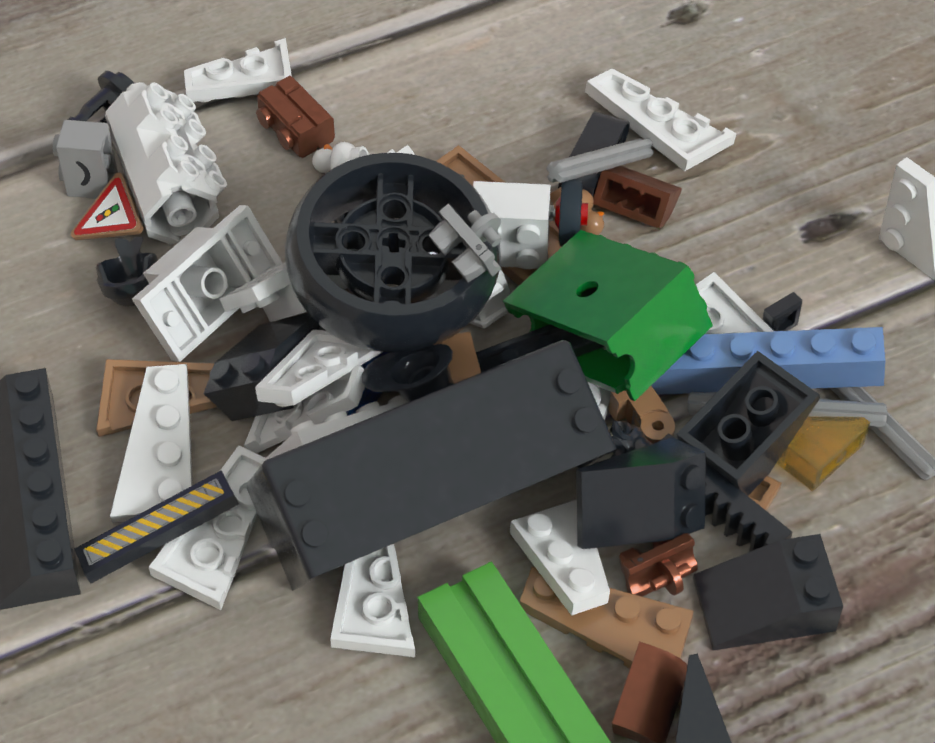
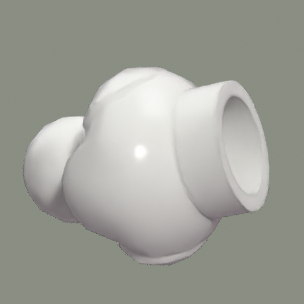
[312,142,369,173]

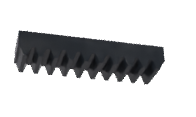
[659,433,793,552]

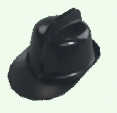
[362,344,454,402]

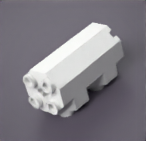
[105,82,227,245]

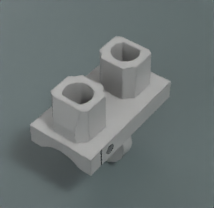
[429,204,502,282]

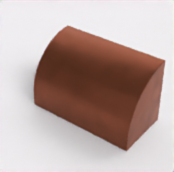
[593,166,682,229]
[612,641,687,743]

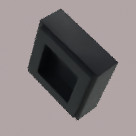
[762,292,803,331]

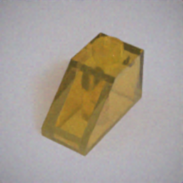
[777,417,870,491]

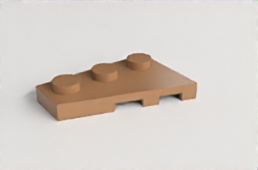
[96,359,217,437]

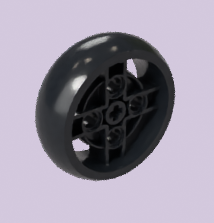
[285,153,501,352]

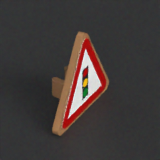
[71,172,144,240]

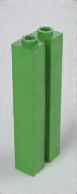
[417,561,611,743]

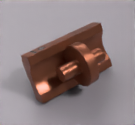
[619,532,698,597]

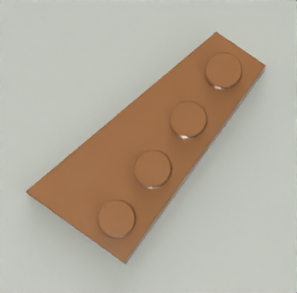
[520,567,694,669]

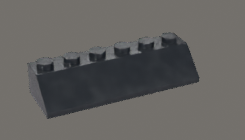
[0,368,81,610]

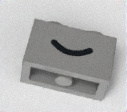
[53,120,118,199]

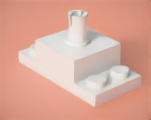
[132,205,282,362]
[219,249,358,331]

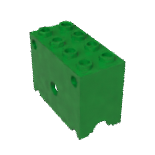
[503,230,713,401]

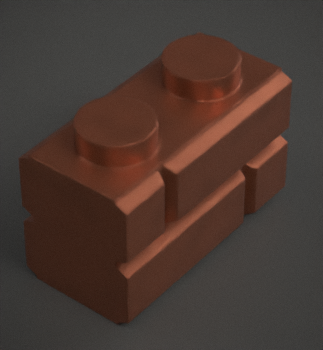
[256,76,335,159]

